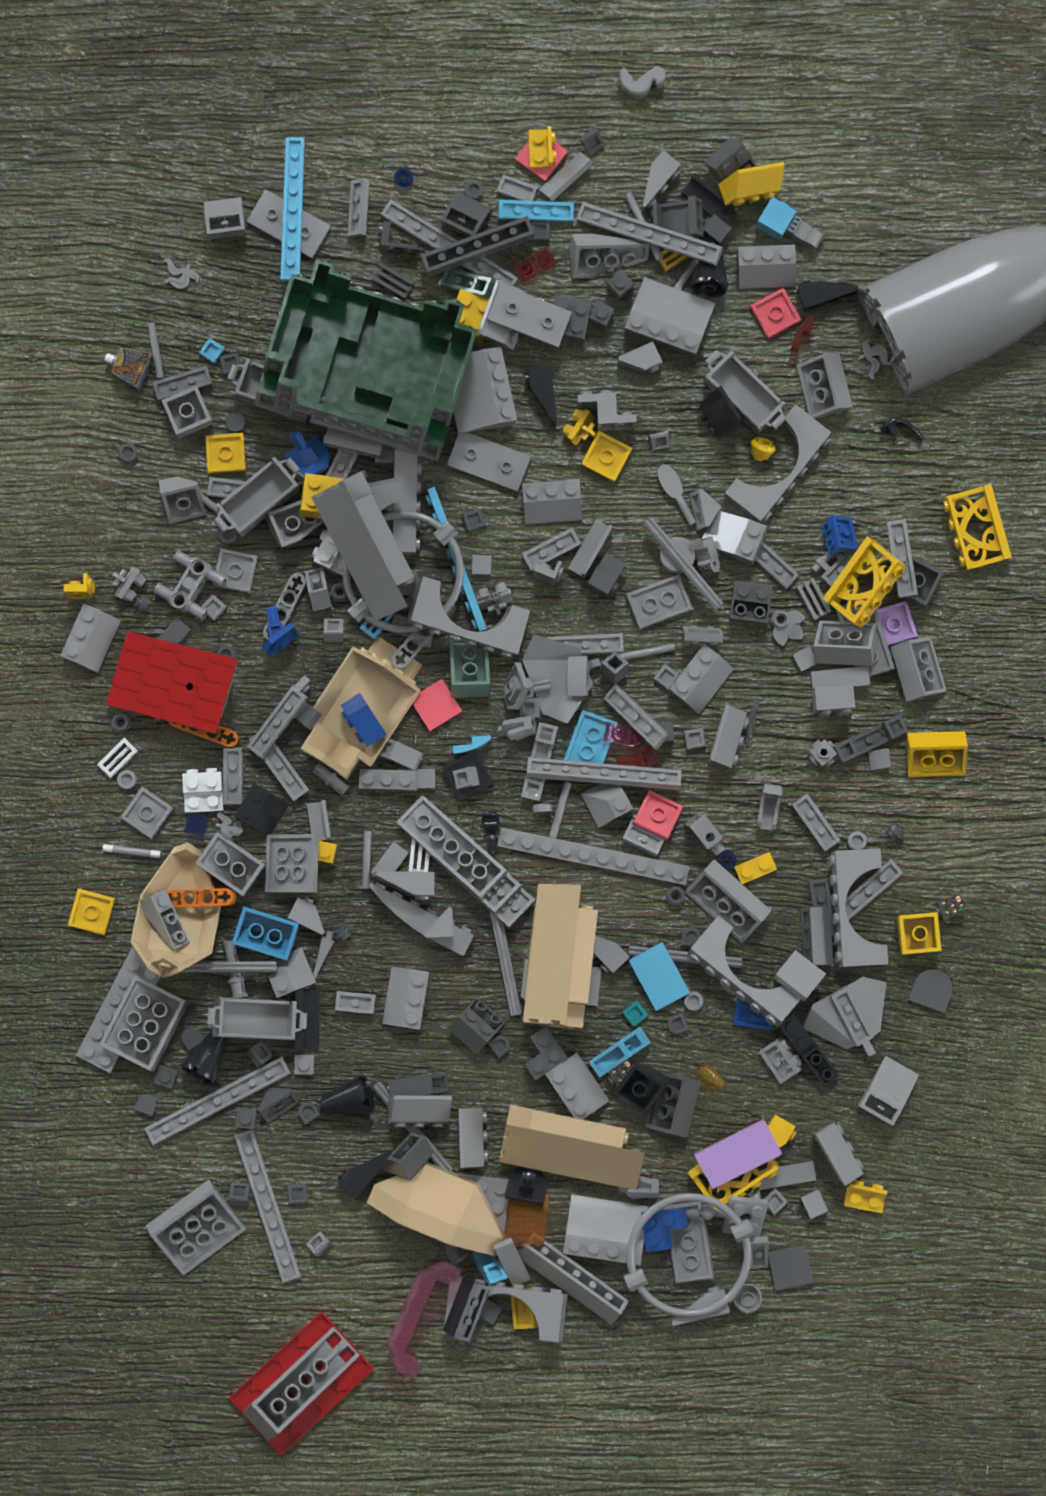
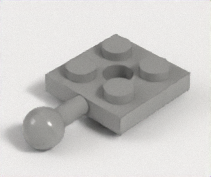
[699,1196,768,1237]

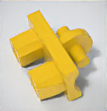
[562,409,596,446]

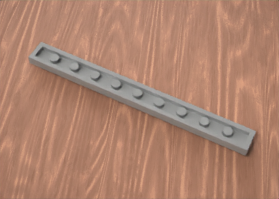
[497,827,690,885]

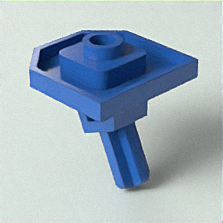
[284,431,331,475]
[262,606,300,656]

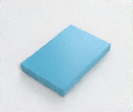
[564,710,618,764]
[629,941,690,1011]

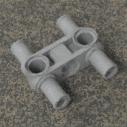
[153,550,228,621]

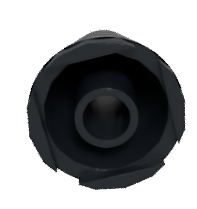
[690,242,728,297]
[181,1031,228,1085]
[319,1075,375,1115]

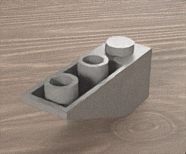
[642,150,681,211]
[140,889,189,950]
[593,936,629,974]

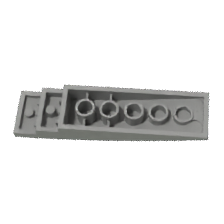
[396,795,535,929]

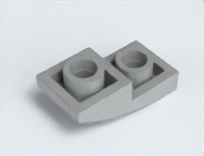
[567,656,589,696]

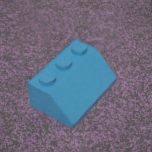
[232,906,300,961]

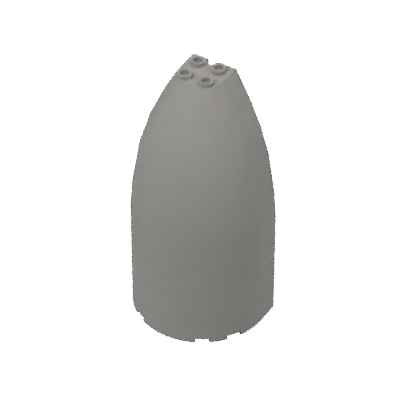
[857,226,1046,395]

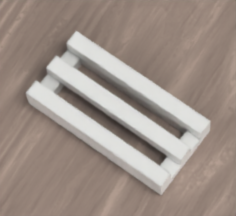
[97,738,138,778]
[409,835,430,872]

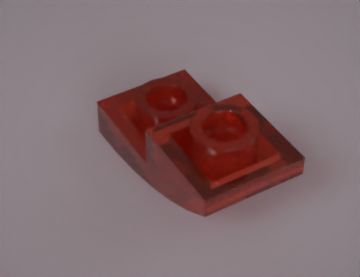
[513,246,557,282]

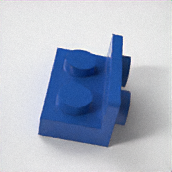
[823,515,858,557]
[733,998,772,1030]

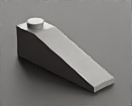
[569,234,650,279]
[266,500,324,548]

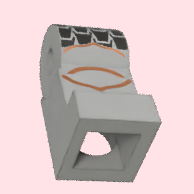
[689,536,720,574]

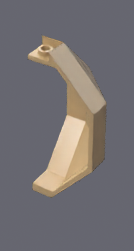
[130,842,221,978]
[367,1162,506,1257]

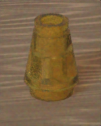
[696,1063,726,1090]

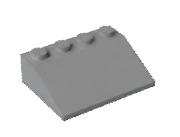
[625,277,715,357]
[453,347,517,434]
[99,975,190,1072]
[146,1179,246,1276]
[563,1194,648,1265]

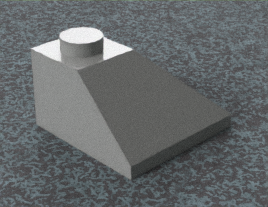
[159,476,207,524]
[581,784,633,828]
[268,947,316,998]

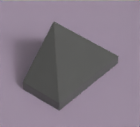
[258,1088,300,1123]

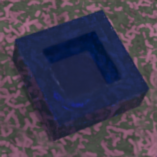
[185,812,208,835]

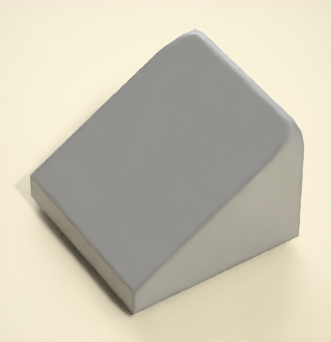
[324,618,343,642]
[868,748,891,771]
[453,767,480,790]

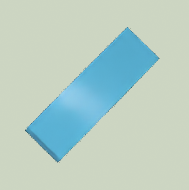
[589,1027,651,1078]

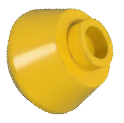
[751,437,776,461]

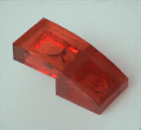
[790,313,815,352]
[616,745,660,767]

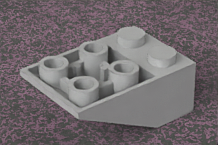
[857,1056,919,1126]

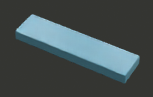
[498,200,574,223]

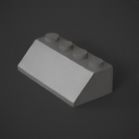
[685,860,771,943]

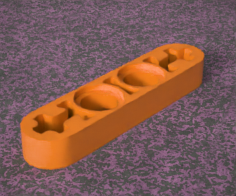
[169,722,239,748]
[167,888,236,908]

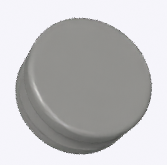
[660,537,695,574]

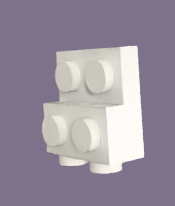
[311,529,351,576]
[182,768,224,813]

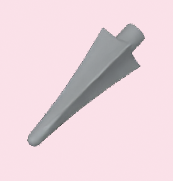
[313,930,335,980]

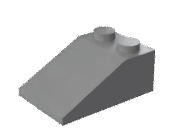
[703,511,767,565]
[195,832,266,896]
[372,871,434,901]

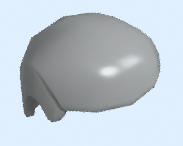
[732,1284,762,1313]

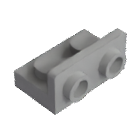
[533,560,564,586]
[759,1036,804,1084]

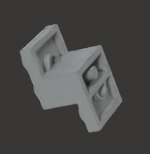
[577,390,637,431]

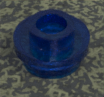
[394,168,413,188]
[717,850,737,870]

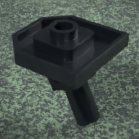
[505,1167,548,1206]

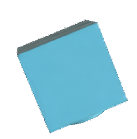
[756,197,797,242]

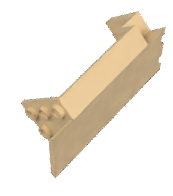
[301,636,422,780]
[523,884,598,1030]
[499,1104,645,1190]

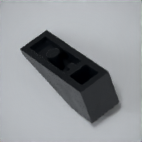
[797,280,859,312]
[525,365,557,425]
[338,1151,392,1199]

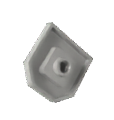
[503,662,551,710]

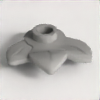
[771,610,805,646]

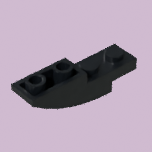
[779,1013,840,1087]

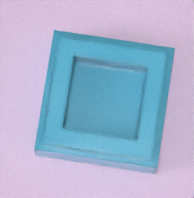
[199,338,226,365]

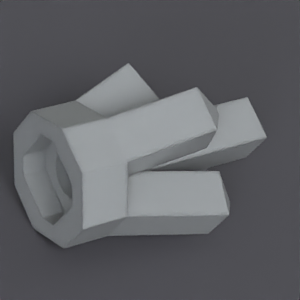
[497,716,537,741]
[618,1176,659,1199]

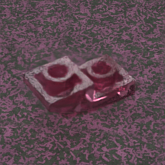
[603,722,644,749]

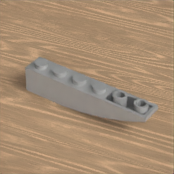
[369,882,474,957]

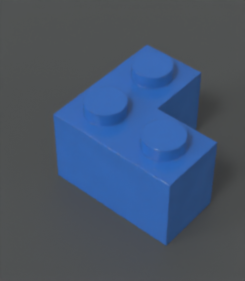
[341,693,387,747]
[641,1207,688,1251]

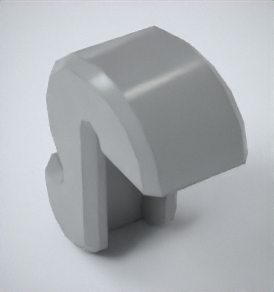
[619,66,666,99]
[756,783,783,831]

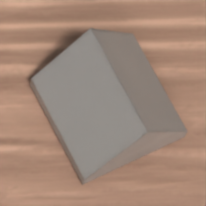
[648,431,671,451]
[306,1231,332,1257]

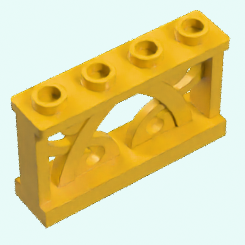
[943,484,1012,571]
[823,536,906,627]
[688,1159,779,1209]

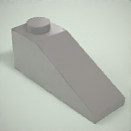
[671,1286,730,1326]

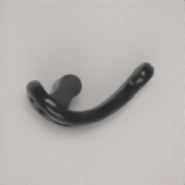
[880,417,924,441]
[482,811,499,856]

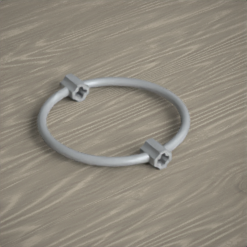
[343,511,464,633]
[623,1193,755,1317]

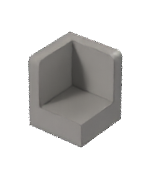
[800,1190,828,1219]

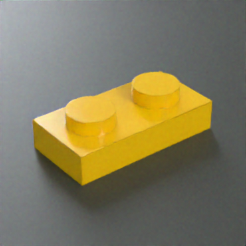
[734,852,777,884]

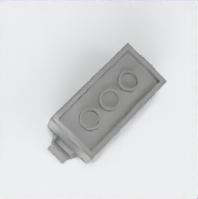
[704,350,786,435]
[227,358,325,424]
[214,456,301,538]
[207,997,307,1040]

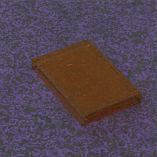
[505,1191,550,1246]

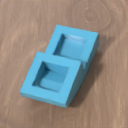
[453,735,491,755]
[472,1251,508,1285]

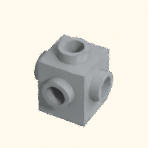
[808,739,837,768]

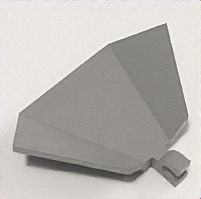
[522,634,601,724]
[803,977,887,1056]

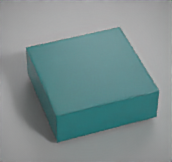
[622,1000,648,1027]

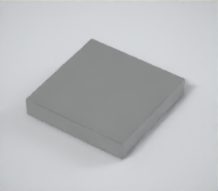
[213,548,258,594]
[120,786,174,839]
[774,950,826,1001]

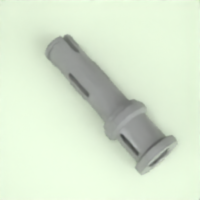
[223,940,249,999]

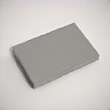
[626,574,693,630]

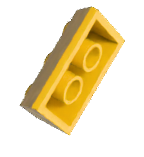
[718,162,785,206]
[907,731,968,777]

